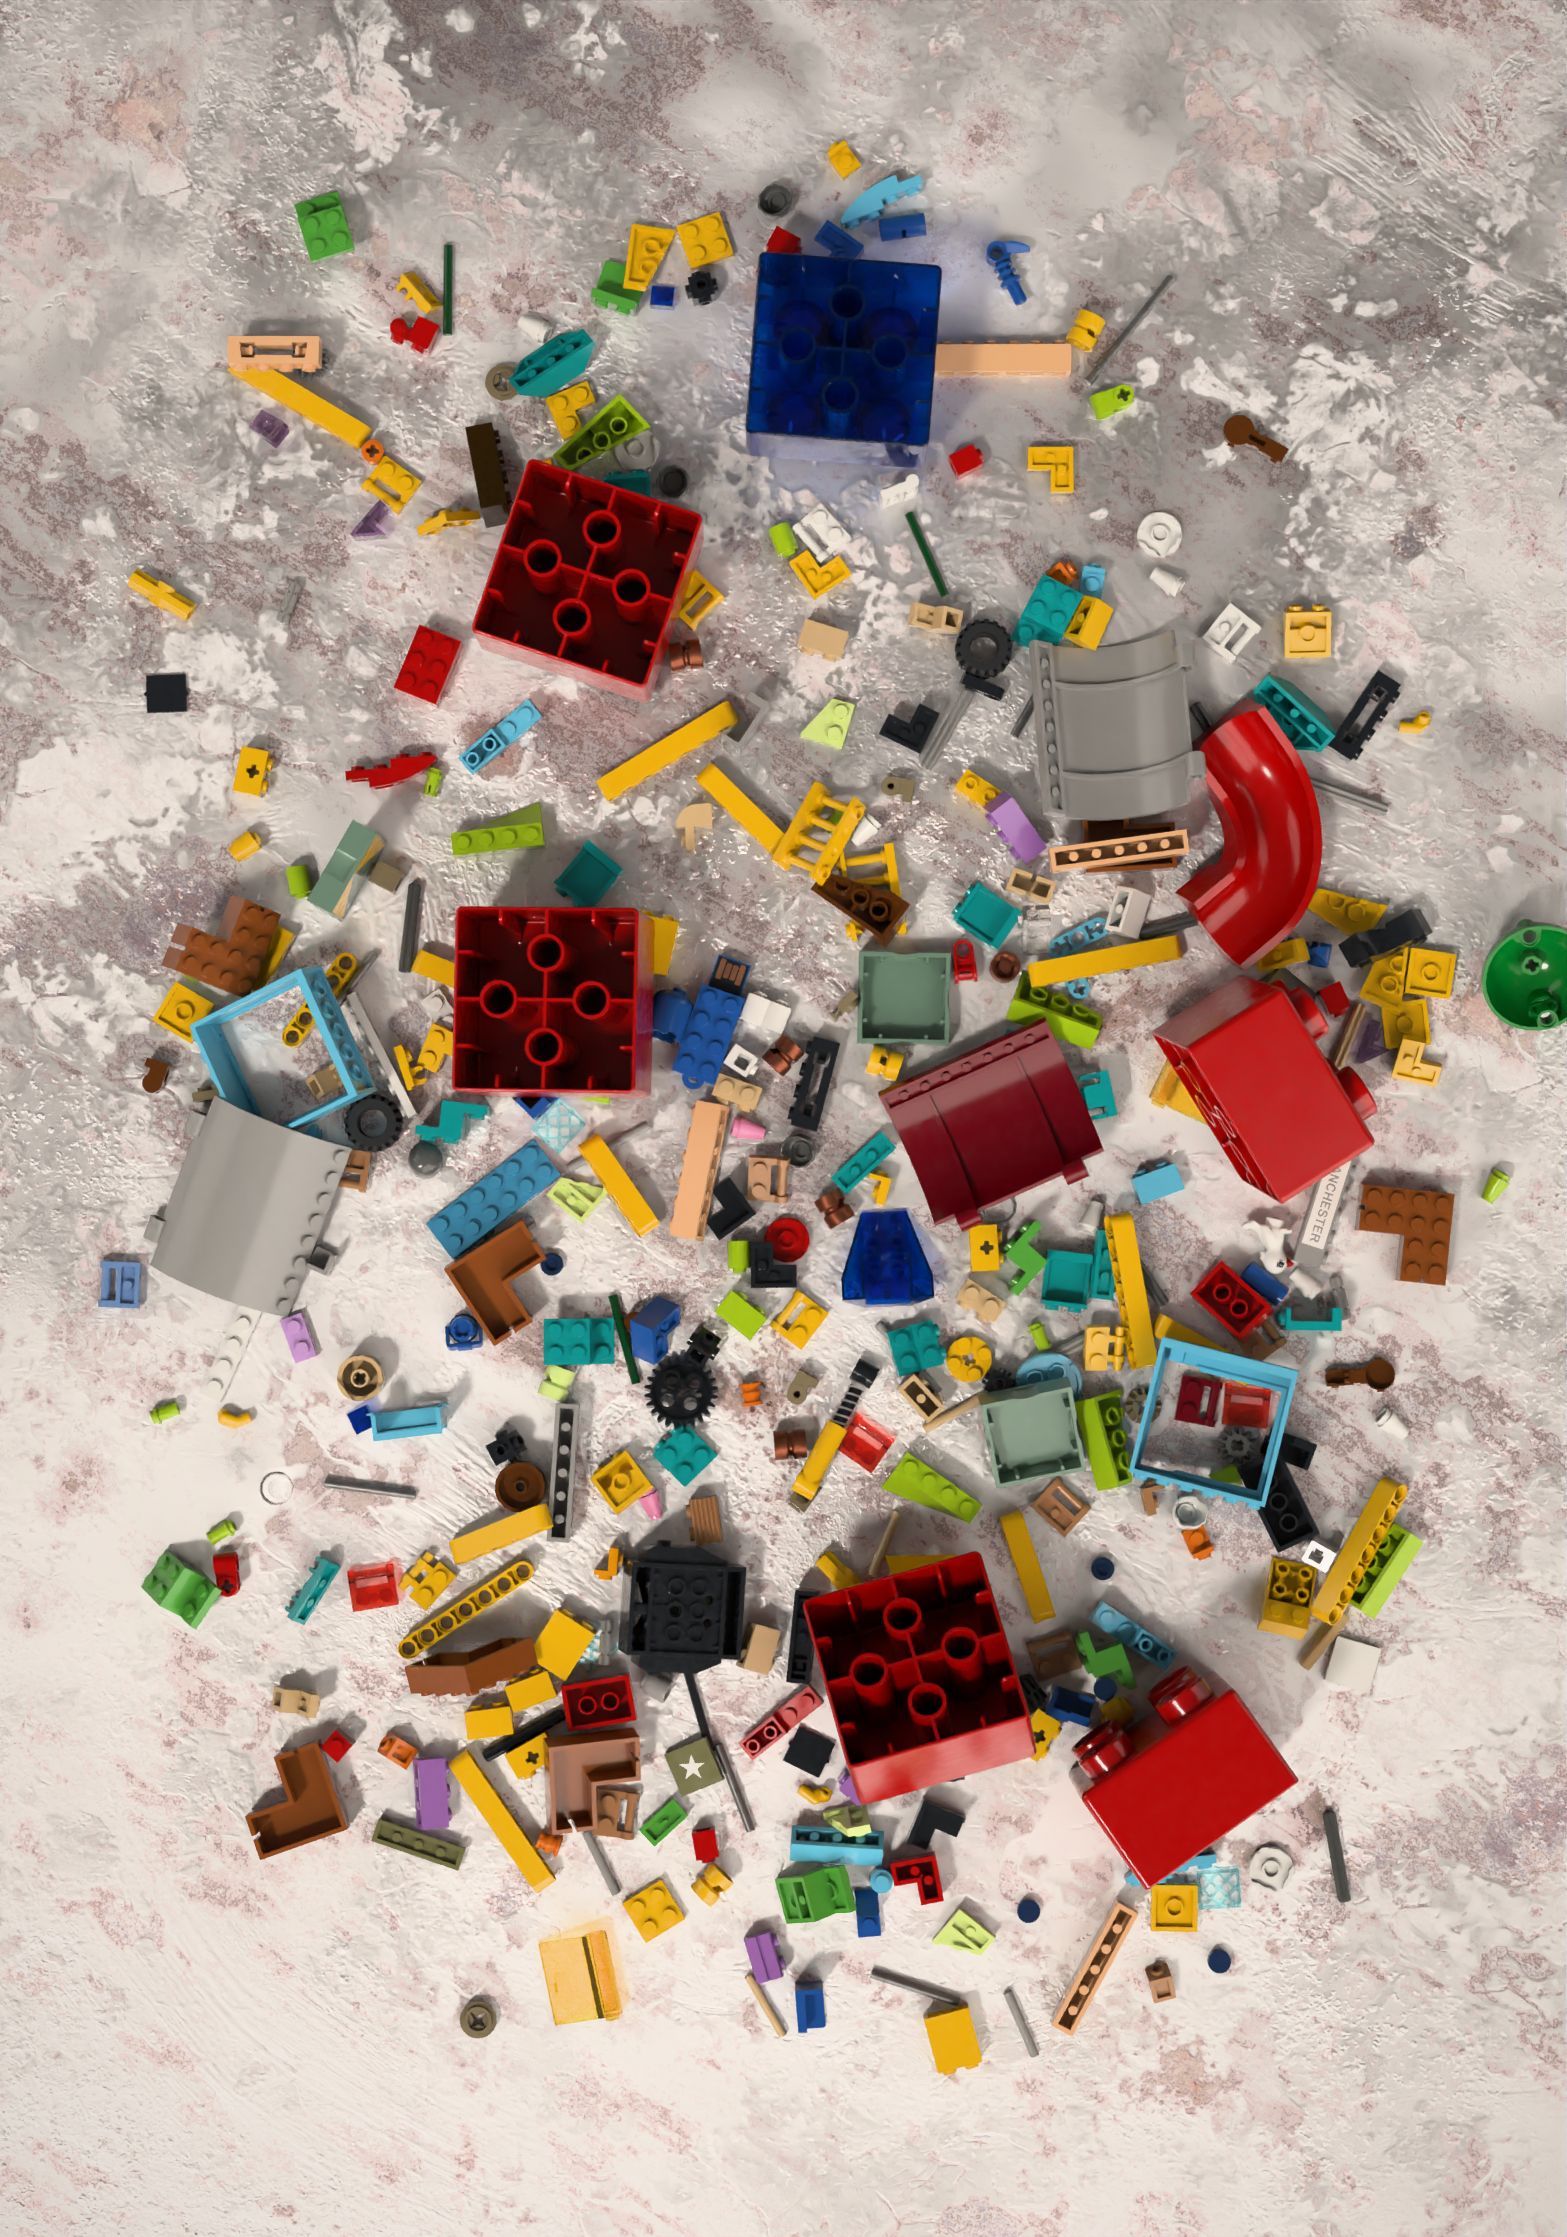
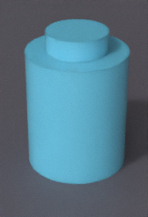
[869,1866,893,1893]

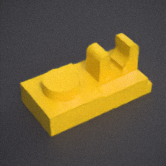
[396,271,442,314]
[393,1045,427,1092]

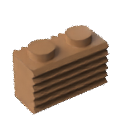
[685,1495,723,1546]

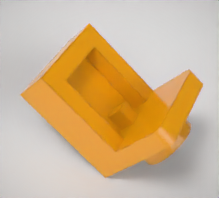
[594,1546,623,1580]

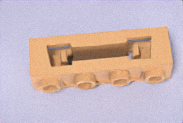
[228,336,322,372]

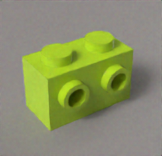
[714,1290,767,1340]

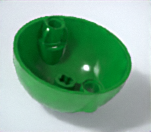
[1481,919,1567,1031]

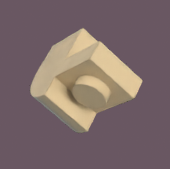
[907,602,963,634]
[676,803,713,852]
[305,1063,344,1101]
[271,1686,320,1718]

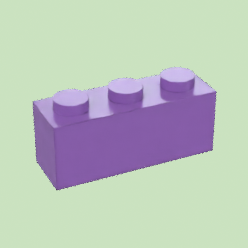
[983,791,1047,864]
[413,1756,452,1830]

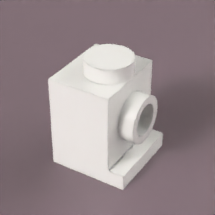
[723,1044,760,1078]
[1301,1536,1340,1573]

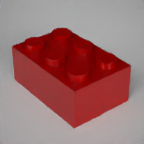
[393,625,464,708]
[1190,1260,1274,1344]
[561,1672,638,1732]

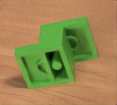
[294,191,355,264]
[1003,1220,1048,1296]
[141,1549,222,1629]
[1074,1627,1138,1690]
[775,1865,857,1924]

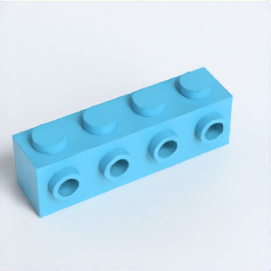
[790,1825,884,1866]

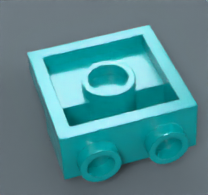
[885,1320,947,1377]
[653,1424,718,1487]

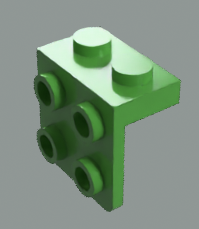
[590,260,643,317]

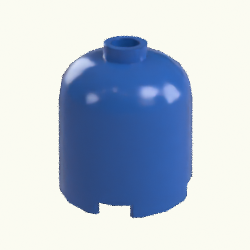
[652,987,693,1045]

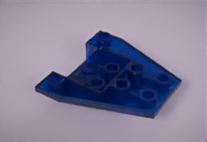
[841,1211,934,1308]

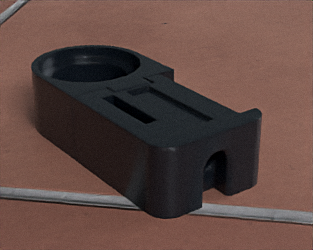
[959,673,1005,701]

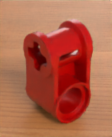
[952,940,978,984]
[213,1552,241,1597]

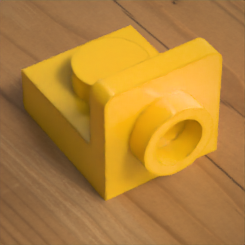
[827,140,861,181]
[868,1170,891,1206]

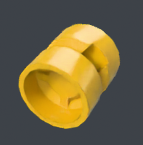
[1066,309,1105,352]
[865,1044,904,1082]
[690,1862,734,1907]

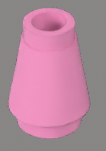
[730,1116,765,1140]
[638,1485,663,1521]

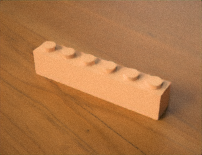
[934,340,1071,376]
[1047,829,1190,874]
[669,1100,730,1241]
[1050,1899,1138,2036]

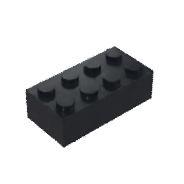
[1237,1449,1320,1553]

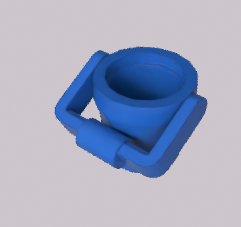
[445,1313,483,1351]

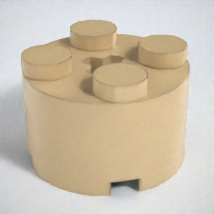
[337,1355,386,1401]

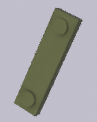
[371,1818,466,1871]

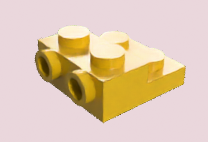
[1283,604,1331,658]
[590,1450,654,1515]

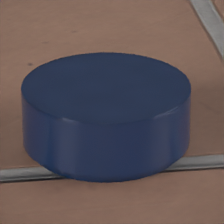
[540,1253,564,1276]
[1091,1557,1114,1580]
[1093,1677,1117,1701]
[1017,1899,1040,1923]
[1207,1949,1231,1974]

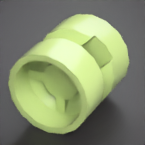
[537,1365,576,1403]

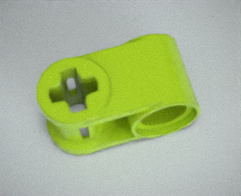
[1089,384,1134,420]

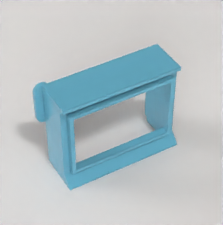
[366,1403,448,1442]

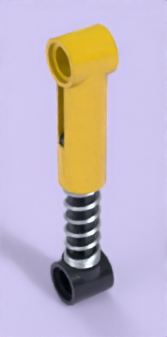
[791,1358,880,1500]

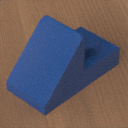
[854,1889,881,1938]

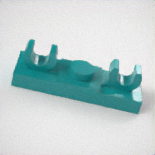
[831,1132,896,1194]
[1089,1229,1115,1300]
[285,1557,341,1625]

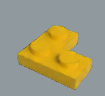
[545,381,596,441]
[1027,447,1074,494]
[417,508,481,536]
[789,550,852,601]
[416,1022,453,1073]
[1391,1035,1442,1087]

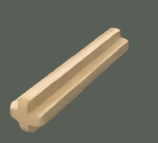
[1332,1003,1367,1068]
[1299,1613,1349,1670]

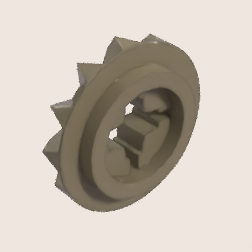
[485,364,518,401]
[1125,1387,1162,1424]
[460,2001,497,2039]

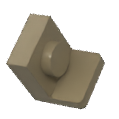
[192,1083,220,1103]

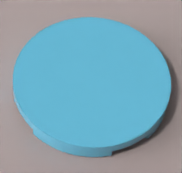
[1014,1352,1083,1402]

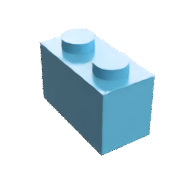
[1130,1161,1185,1205]

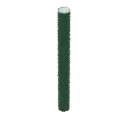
[443,244,453,336]
[905,512,949,598]
[608,1294,641,1385]

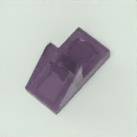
[248,410,289,448]
[350,499,389,541]
[1354,1019,1390,1065]

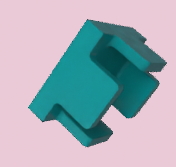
[1078,1070,1118,1121]

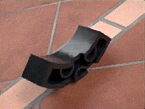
[1338,909,1433,970]

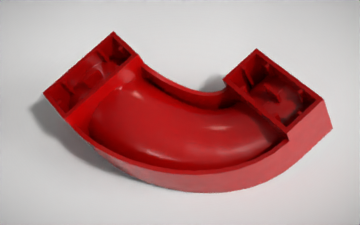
[1175,698,1322,972]

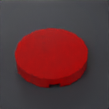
[764,1217,810,1263]

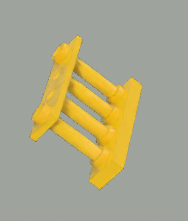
[771,781,866,886]
[836,843,907,943]

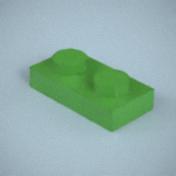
[639,1798,689,1847]

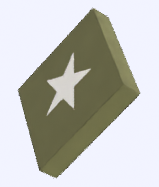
[664,1736,725,1797]

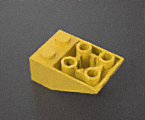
[1257,1557,1317,1640]

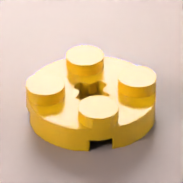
[946,1336,992,1382]

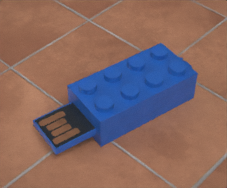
[672,955,751,1090]

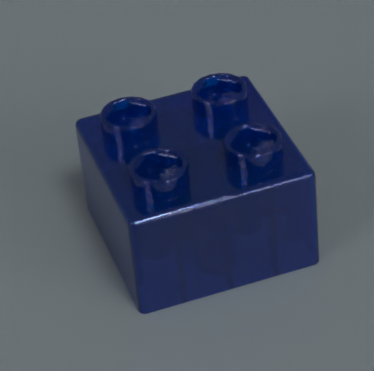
[745,252,942,469]

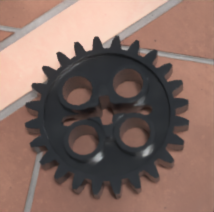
[644,1356,719,1430]

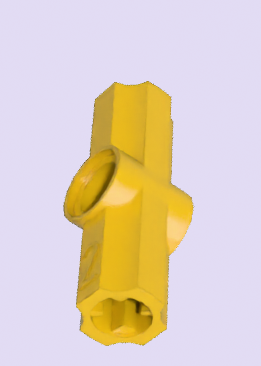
[127,569,196,621]
[815,1549,862,1590]

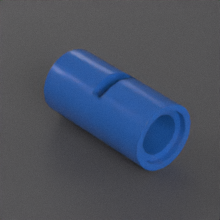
[878,213,927,242]
[1240,1261,1289,1307]

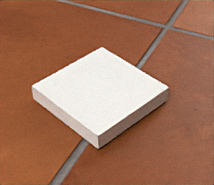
[1324,1636,1381,1693]

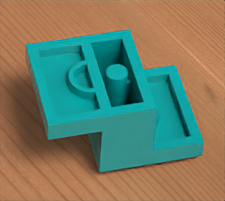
[1010,574,1083,650]
[415,1100,491,1145]
[544,1318,615,1365]

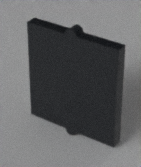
[144,674,189,713]
[783,1726,835,1778]

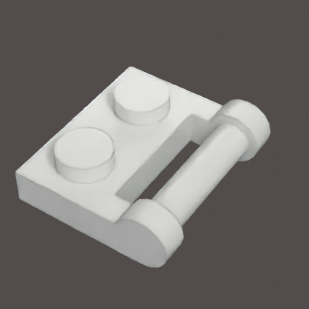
[879,474,919,508]
[791,503,851,564]
[1201,603,1261,664]

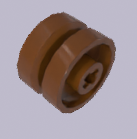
[495,1461,547,1512]

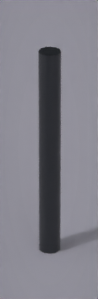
[683,1673,715,1751]

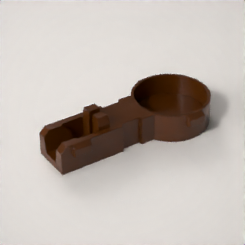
[1223,415,1289,465]
[1325,1357,1395,1392]

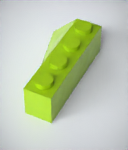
[553,393,651,472]
[451,803,546,859]
[1005,971,1103,1050]
[1074,1388,1132,1491]
[881,1451,983,1524]
[1349,1523,1424,1619]

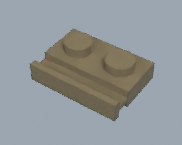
[829,990,858,1023]

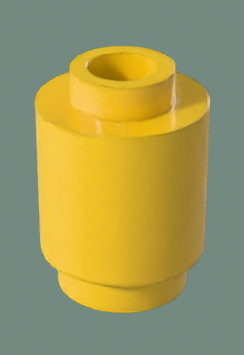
[228,830,263,863]

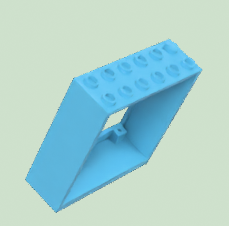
[189,965,377,1131]
[1129,1336,1299,1510]

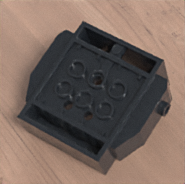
[618,1540,747,1675]

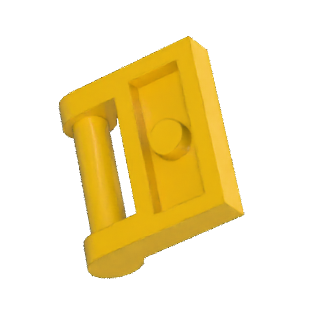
[361,455,422,515]
[678,569,725,631]
[769,1289,829,1350]

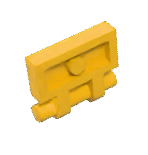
[1082,1324,1126,1371]
[397,1551,457,1611]

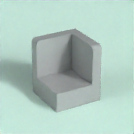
[306,1246,339,1276]

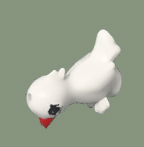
[1242,1217,1294,1274]

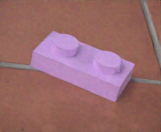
[280,1313,318,1363]

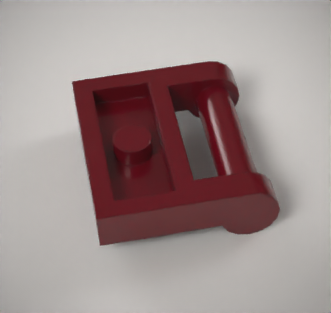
[1174,1375,1223,1428]

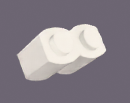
[739,990,792,1035]

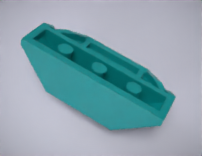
[508,329,595,397]
[1253,674,1337,752]

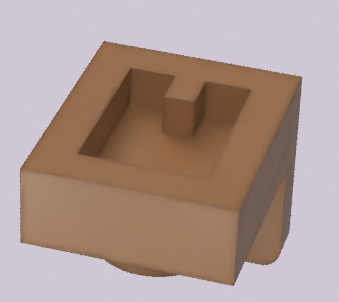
[1139,1480,1165,1516]
[1145,1963,1176,2004]

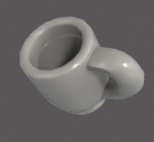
[640,1672,677,1703]

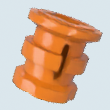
[361,440,385,466]
[738,1381,763,1407]
[535,1829,564,1857]

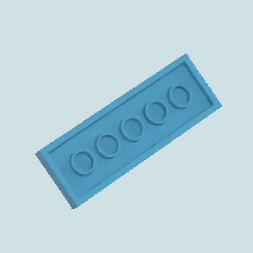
[426,1139,562,1260]

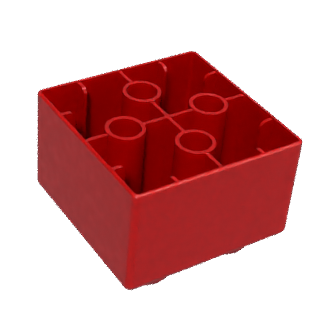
[472,459,704,703]
[452,906,655,1099]
[1152,975,1378,1204]
[803,1551,1037,1805]
[1069,1665,1299,1890]

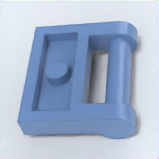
[98,1261,142,1308]

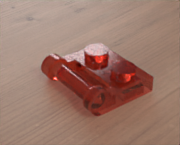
[1221,1383,1271,1429]
[838,1413,895,1473]
[347,1563,399,1612]

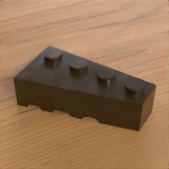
[465,422,513,528]

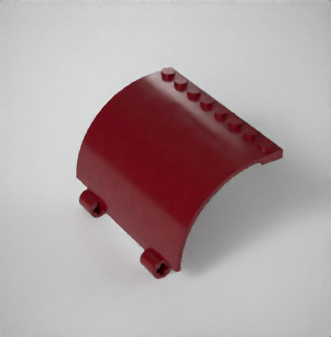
[878,1017,1104,1232]

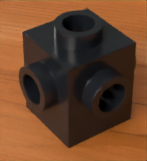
[685,271,719,306]
[683,1326,721,1369]
[981,1367,1016,1393]
[485,1429,527,1466]

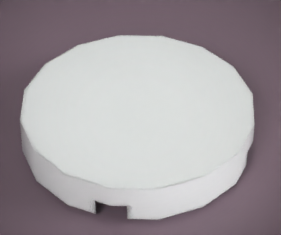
[614,430,659,472]
[1137,512,1182,558]
[1247,1845,1294,1893]

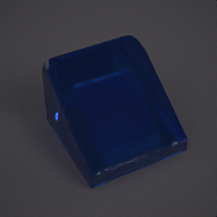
[650,286,675,310]
[347,1404,372,1435]

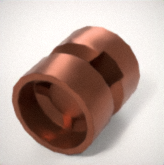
[668,639,704,673]
[989,951,1020,983]
[762,1034,805,1077]
[814,1187,855,1229]
[773,1429,807,1460]

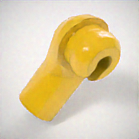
[1398,711,1431,734]
[217,1409,252,1429]
[797,1783,832,1805]

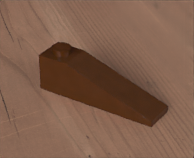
[810,873,911,948]

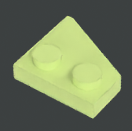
[800,698,855,749]
[546,1177,608,1225]
[822,1804,871,1837]
[932,1907,996,1955]

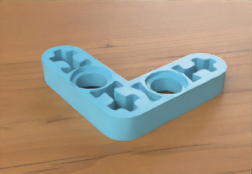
[1048,917,1108,1000]

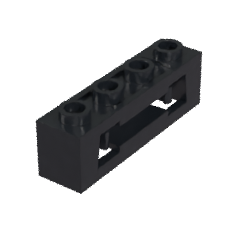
[1325,670,1401,763]
[787,1036,840,1132]
[786,1588,820,1685]

